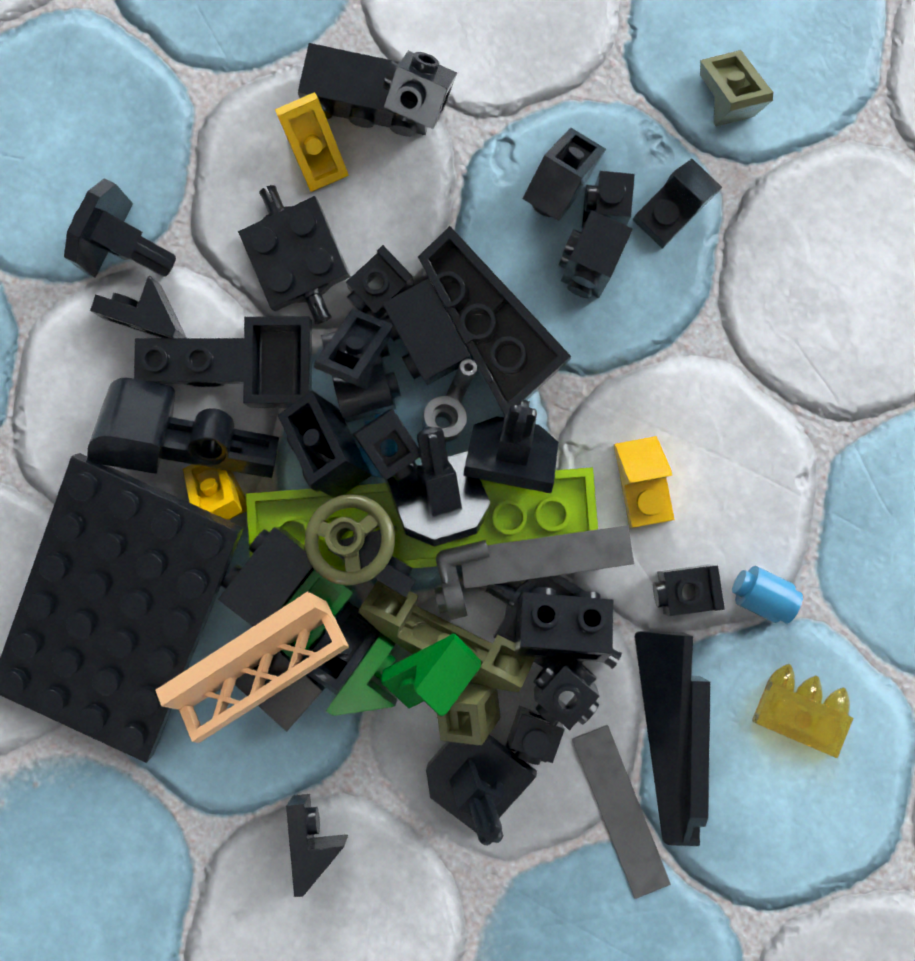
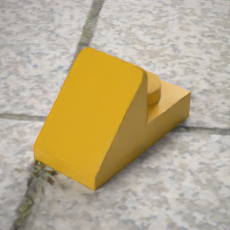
[275,92,349,192]
[613,436,675,528]
[182,464,247,520]

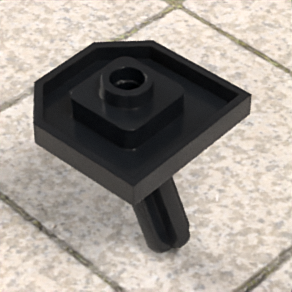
[64,178,176,278]
[463,400,559,494]
[385,426,491,547]
[426,734,537,846]

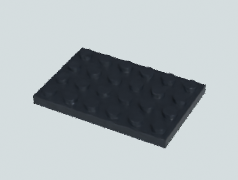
[0,453,244,763]

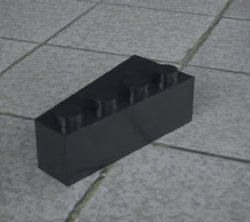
[418,226,571,415]

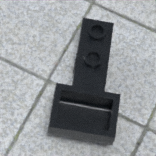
[134,316,312,408]
[87,378,279,478]

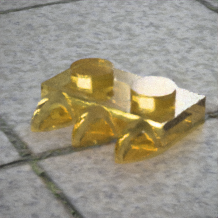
[752,664,854,758]

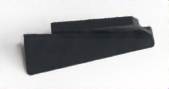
[634,631,710,846]

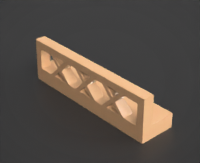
[155,592,349,743]

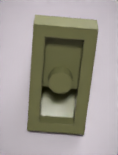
[700,50,774,126]

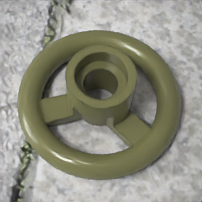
[305,494,395,586]

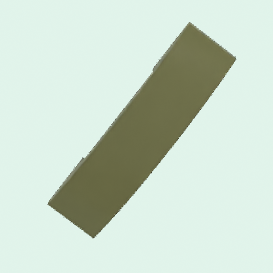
[359,581,536,692]

